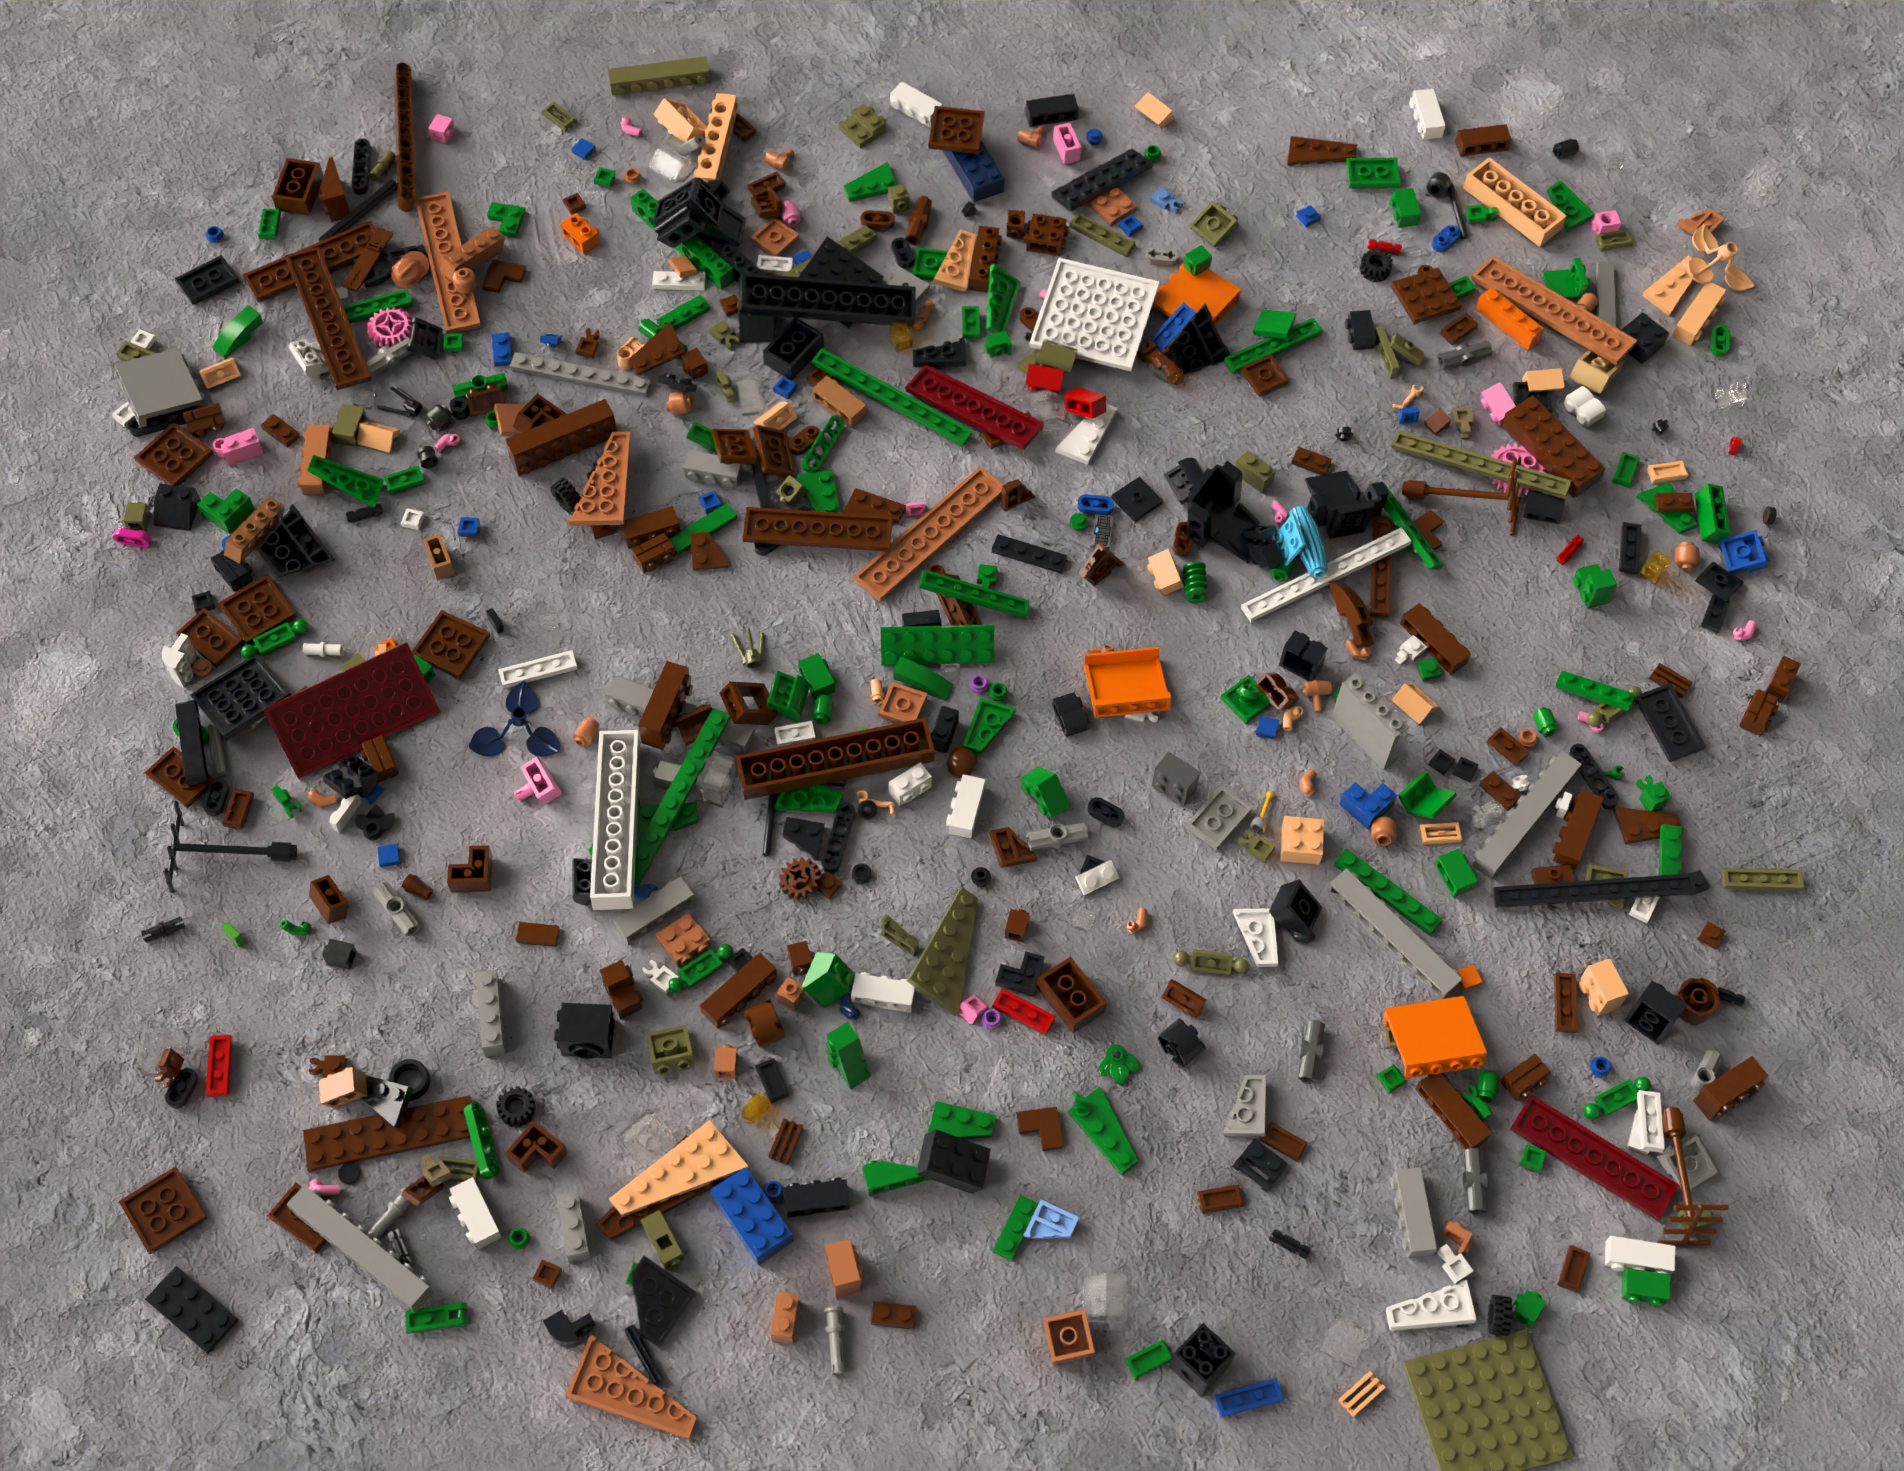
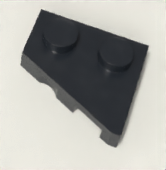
[782,817,825,860]

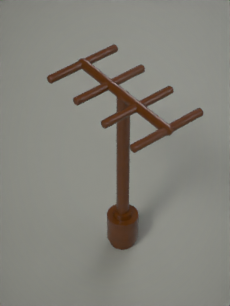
[1402,458,1521,536]
[1657,1107,1729,1246]

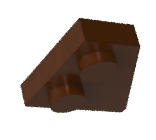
[690,532,729,571]

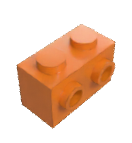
[560,213,600,254]

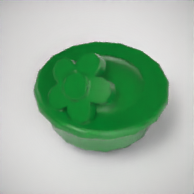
[1236,684,1259,701]

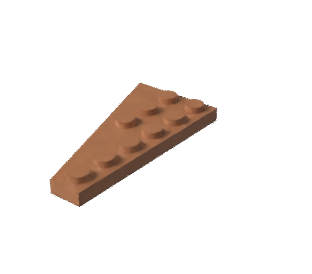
[568,432,631,526]
[566,1334,697,1440]

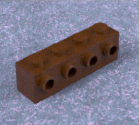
[969,225,1002,293]

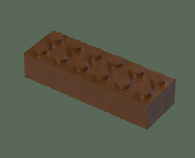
[1502,395,1605,498]
[505,399,617,476]

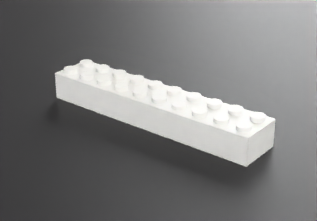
[590,730,641,910]

